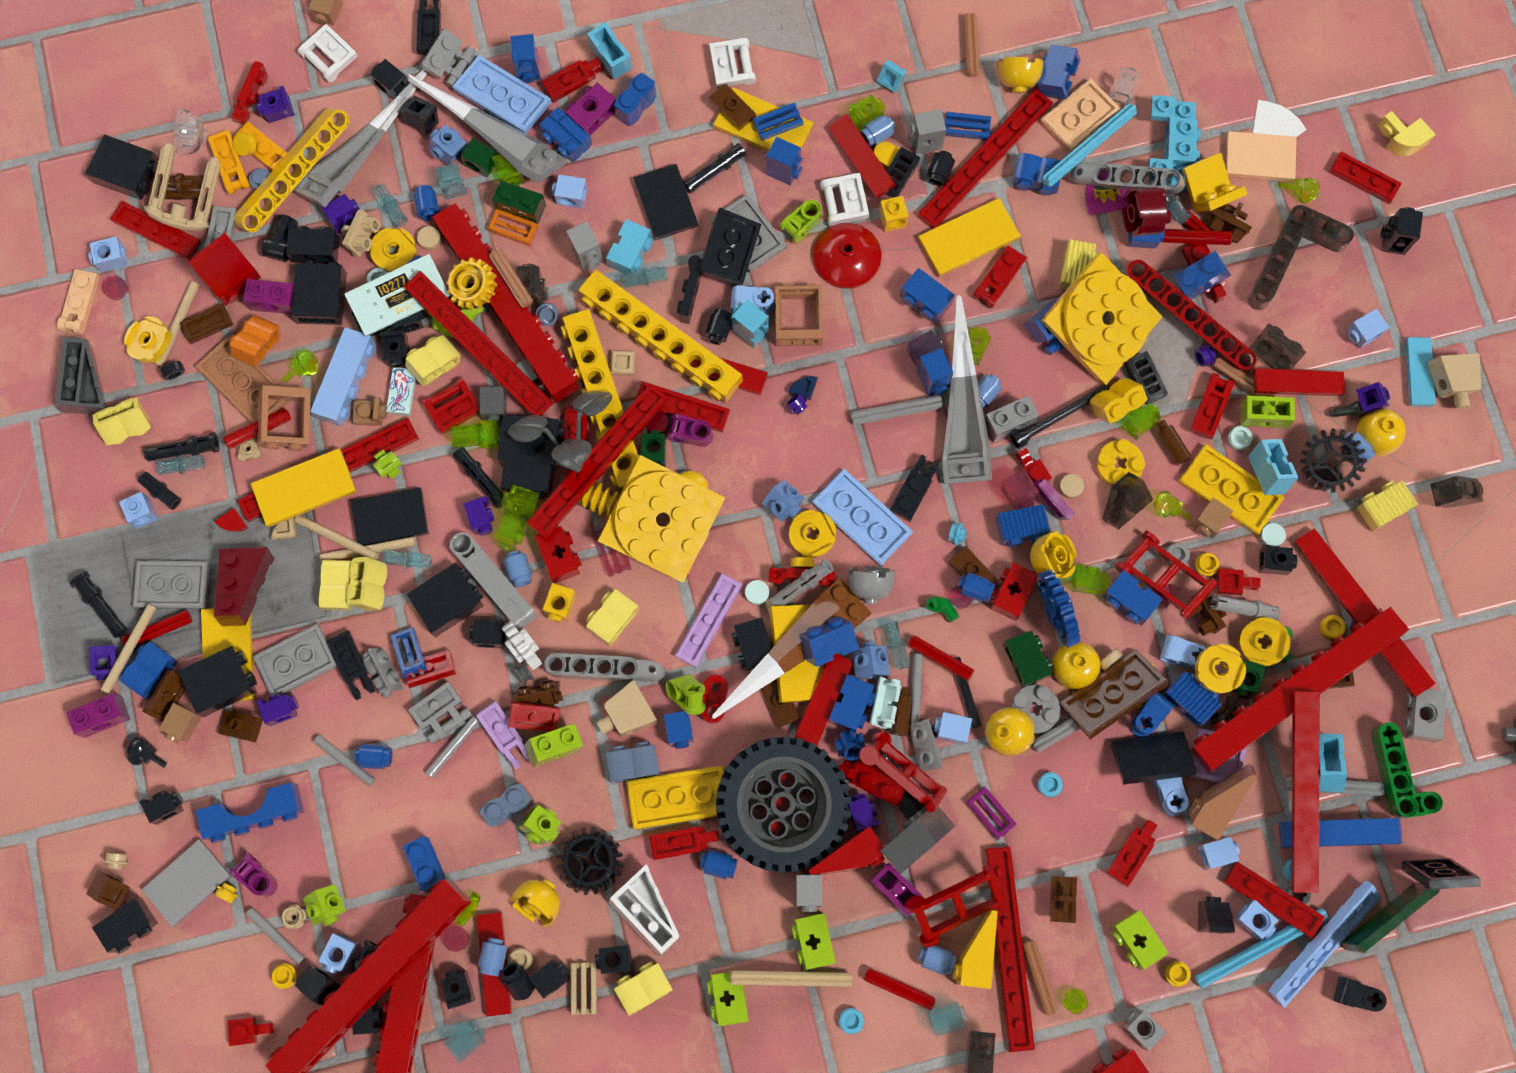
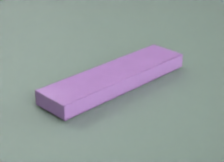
[675,573,743,668]

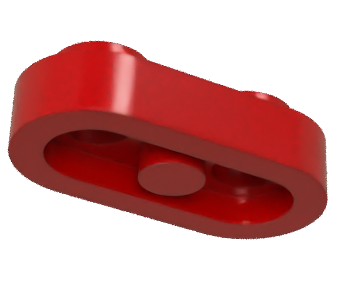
[701,675,728,724]

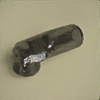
[1211,696,1239,726]

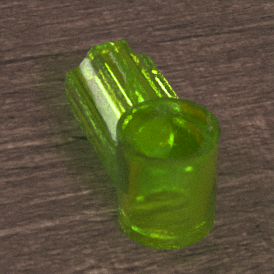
[451,420,499,448]

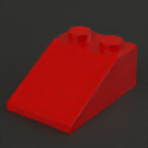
[188,232,261,306]
[808,826,885,875]

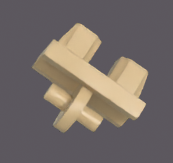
[341,209,381,257]

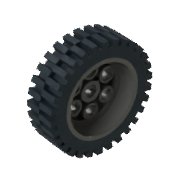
[716,736,852,873]

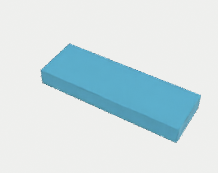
[1405,337,1436,407]

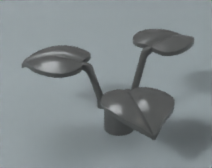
[506,391,613,472]

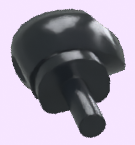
[125,737,168,768]

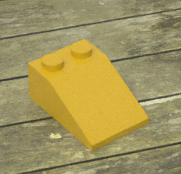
[952,910,997,989]

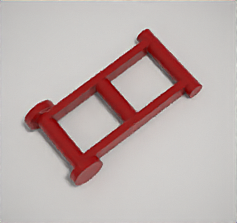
[1114,530,1218,620]
[860,731,947,813]
[905,864,1006,947]

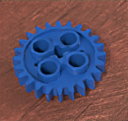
[1037,569,1081,647]

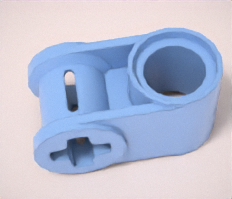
[730,285,775,314]
[1160,635,1206,670]
[1152,777,1189,817]

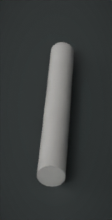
[910,654,923,725]
[425,716,480,779]
[314,735,376,787]
[245,907,305,965]

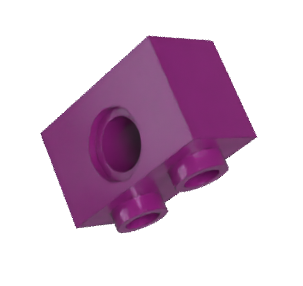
[565,82,616,136]
[243,279,294,314]
[67,694,130,738]
[870,862,925,917]

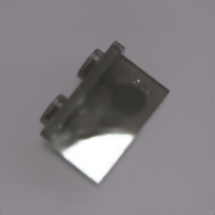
[516,263,549,309]
[1249,323,1306,370]

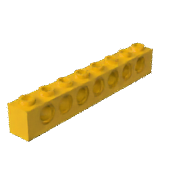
[578,269,743,403]
[561,309,639,492]

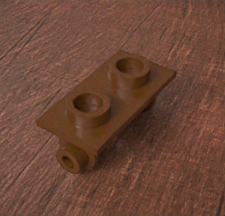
[511,680,563,706]

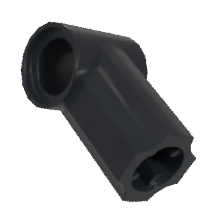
[261,214,298,263]

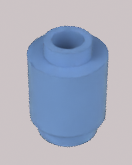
[860,115,895,146]
[978,374,1002,408]
[1340,431,1376,466]
[503,551,533,588]
[478,938,507,976]
[918,945,957,975]

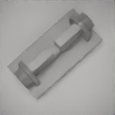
[363,648,404,698]
[909,719,944,772]

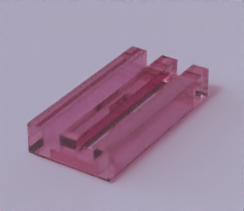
[594,529,632,577]

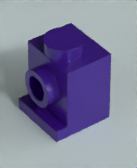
[256,86,295,123]
[322,194,361,234]
[1356,382,1390,412]
[463,496,495,536]
[89,645,116,680]
[257,694,299,727]
[849,793,881,833]

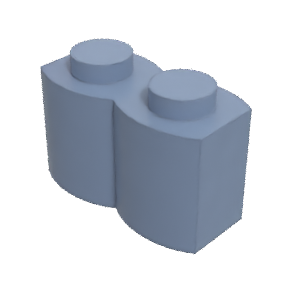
[606,742,660,784]
[480,784,534,828]

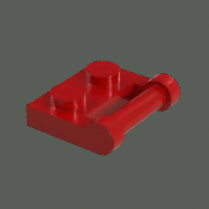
[421,377,480,435]

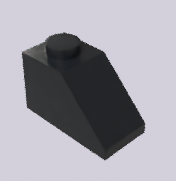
[1198,897,1235,934]

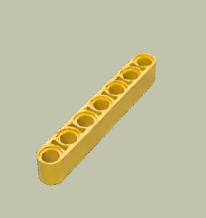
[234,108,349,233]

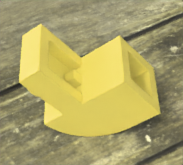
[1378,111,1436,156]

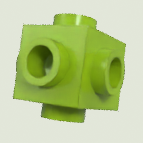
[518,805,561,845]
[303,884,346,926]

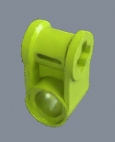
[779,199,822,244]
[666,674,705,715]

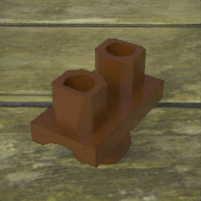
[165,173,204,200]
[1208,202,1252,244]
[1186,593,1227,636]
[1050,876,1077,923]

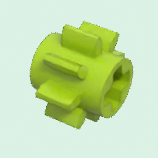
[372,450,402,479]

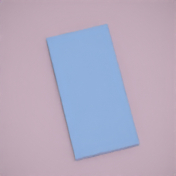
[452,55,552,133]
[812,469,913,567]

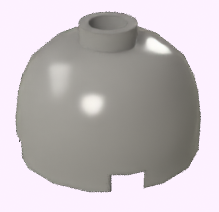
[847,566,896,604]

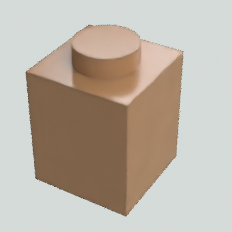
[308,0,343,25]
[1193,497,1233,538]
[159,703,201,743]

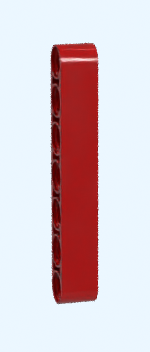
[1127,259,1257,371]

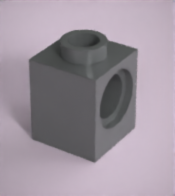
[480,387,507,424]

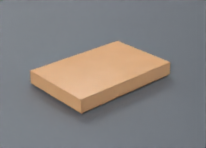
[1040,78,1121,153]
[1225,131,1297,182]

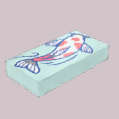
[386,367,416,416]

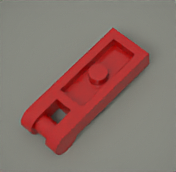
[973,245,1027,308]
[1189,373,1235,440]

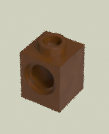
[86,871,130,910]

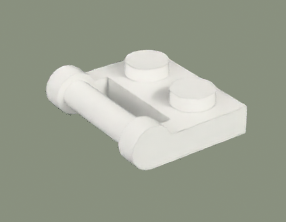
[298,24,358,82]
[709,38,757,88]
[820,173,869,226]

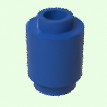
[413,185,440,221]
[958,572,995,602]
[355,744,393,769]
[700,849,738,879]

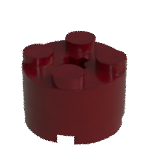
[1122,187,1171,237]

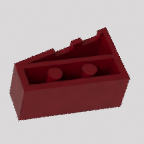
[214,547,275,626]

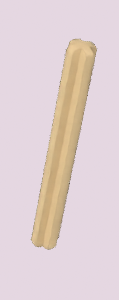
[730,971,852,987]

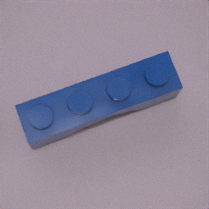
[195,782,304,843]

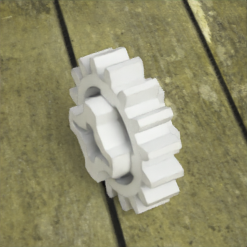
[502,622,542,670]

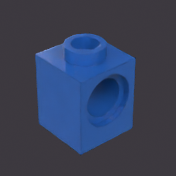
[664,711,694,749]

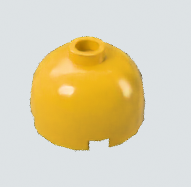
[998,57,1044,93]
[1356,408,1406,456]
[1030,531,1077,580]
[1052,642,1101,690]
[985,707,1035,756]
[509,879,561,927]

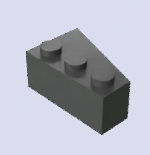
[55,337,107,415]
[881,806,955,874]

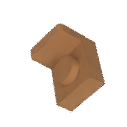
[353,397,387,426]

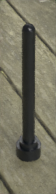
[1009,385,1109,449]

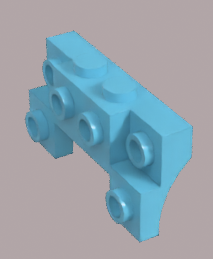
[1148,95,1201,192]

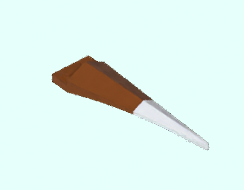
[712,577,872,719]

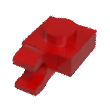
[1015,447,1052,492]
[1217,569,1261,595]
[227,1017,274,1046]

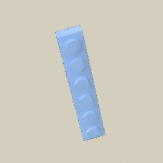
[1268,880,1381,1008]

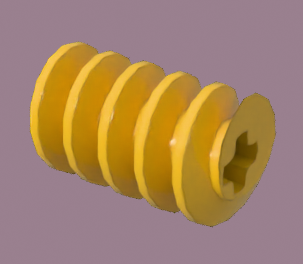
[578,482,619,520]

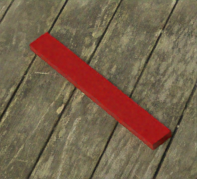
[917,89,1053,229]
[404,271,554,416]
[527,383,669,540]
[237,418,419,522]
[1294,528,1436,698]
[759,654,854,836]
[1292,691,1320,893]
[985,846,1035,1052]

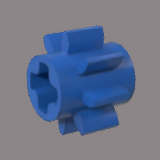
[834,730,865,760]

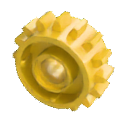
[446,258,497,310]

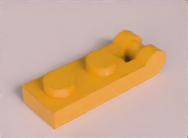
[233,121,288,171]
[207,129,251,195]

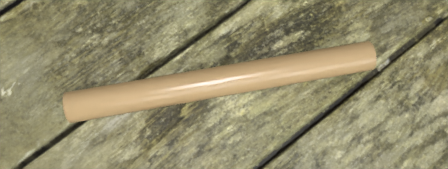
[154,281,200,368]
[294,515,379,560]
[320,536,416,563]
[100,604,156,694]

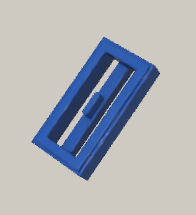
[753,102,804,141]
[945,112,991,140]
[391,627,427,678]

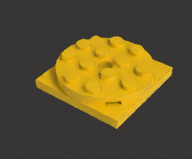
[1040,252,1162,385]
[597,455,725,583]

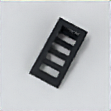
[885,147,920,198]
[1124,351,1168,405]

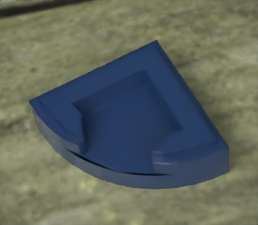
[788,376,818,401]

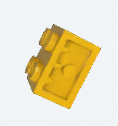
[1182,153,1247,212]

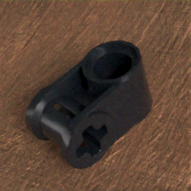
[1333,976,1387,1012]

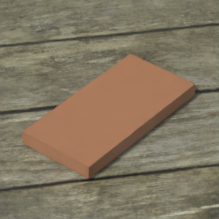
[195,335,291,424]

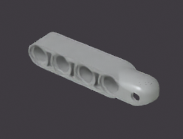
[1070,163,1185,194]
[450,532,538,632]
[544,653,665,682]

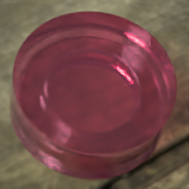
[102,276,128,300]
[950,584,974,609]
[443,926,469,952]

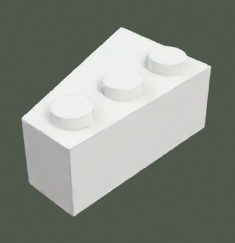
[609,864,680,958]

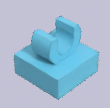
[877,60,906,93]

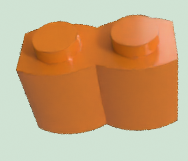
[229,315,280,367]

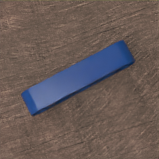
[1279,818,1403,848]

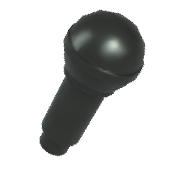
[1329,400,1366,417]

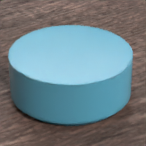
[1037,772,1063,798]
[839,1008,864,1034]

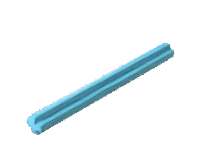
[1042,104,1137,187]
[1195,909,1329,988]

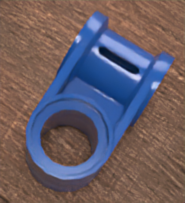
[1131,692,1174,737]

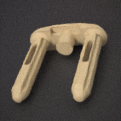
[144,143,221,231]

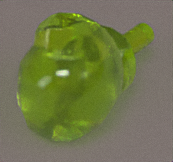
[1279,178,1320,204]
[282,349,318,383]
[1153,490,1193,521]

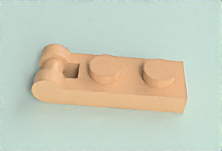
[57,269,100,334]

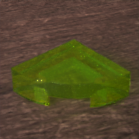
[455,891,481,926]

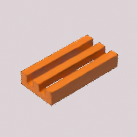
[487,209,539,247]

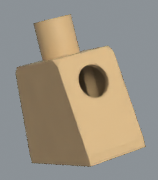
[1427,353,1482,409]
[596,680,658,737]

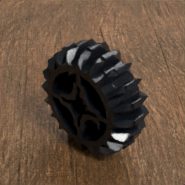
[1300,428,1367,493]
[556,827,623,895]

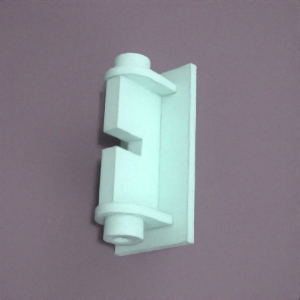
[870,677,902,730]

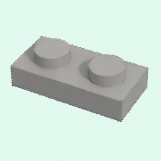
[205,206,237,248]

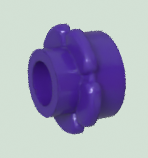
[1195,345,1216,367]
[786,393,807,415]

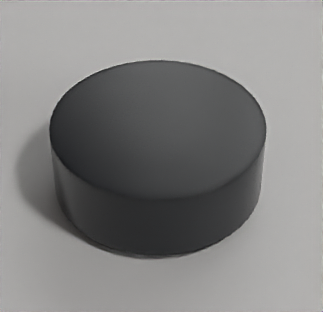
[160,361,185,380]

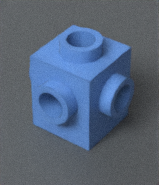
[429,124,466,167]
[762,480,805,522]
[852,642,890,679]

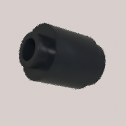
[926,150,955,187]
[704,309,732,345]
[501,963,535,1001]

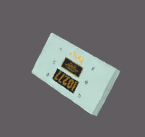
[345,254,451,337]

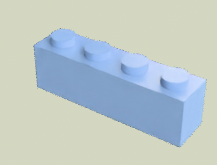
[310,327,376,427]

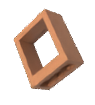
[775,283,823,346]
[258,385,311,451]

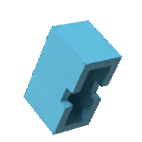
[587,22,632,80]
[606,219,654,277]
[732,299,769,348]
[1248,439,1298,495]
[1319,734,1347,792]

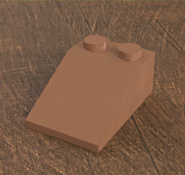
[1188,764,1257,840]

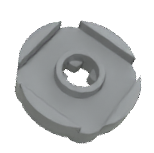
[1011,685,1060,734]

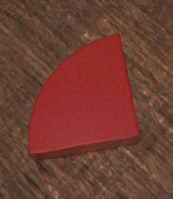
[214,508,249,532]

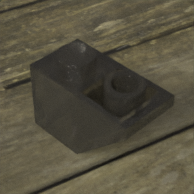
[1103,472,1153,530]
[1430,476,1483,508]
[964,1031,996,1073]

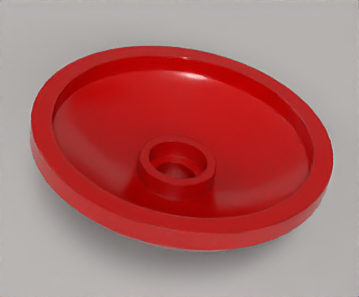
[813,223,882,289]

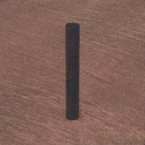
[955,657,982,729]

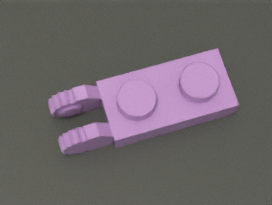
[476,701,530,769]

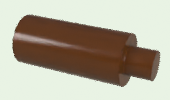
[1156,419,1192,466]
[890,687,912,736]

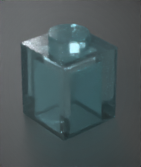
[436,163,467,200]
[927,1002,968,1036]
[443,1022,487,1063]

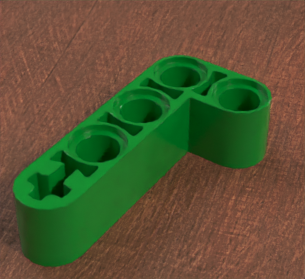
[1371,722,1443,819]

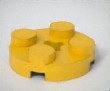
[370,227,418,273]
[124,316,172,363]
[1096,439,1145,487]
[789,510,836,558]
[1240,617,1291,666]
[1195,644,1246,694]

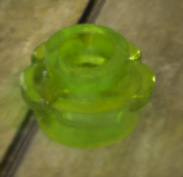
[1063,989,1088,1014]

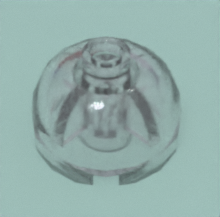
[173,108,208,155]

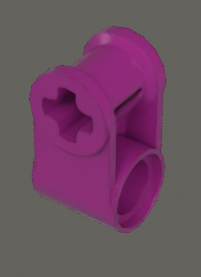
[666,414,713,447]
[229,852,278,897]

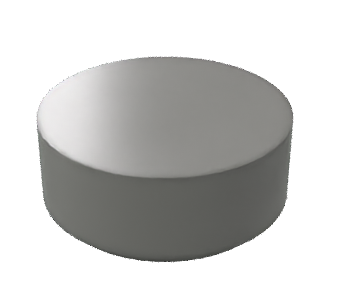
[1165,543,1190,566]

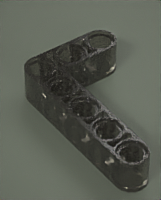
[1248,205,1354,310]

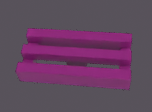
[1031,479,1075,520]
[966,786,1017,841]

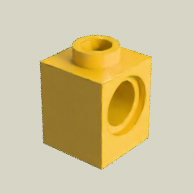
[879,196,909,232]
[543,583,577,623]

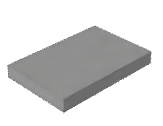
[710,194,787,273]
[133,561,210,610]
[252,623,338,697]
[142,839,232,927]

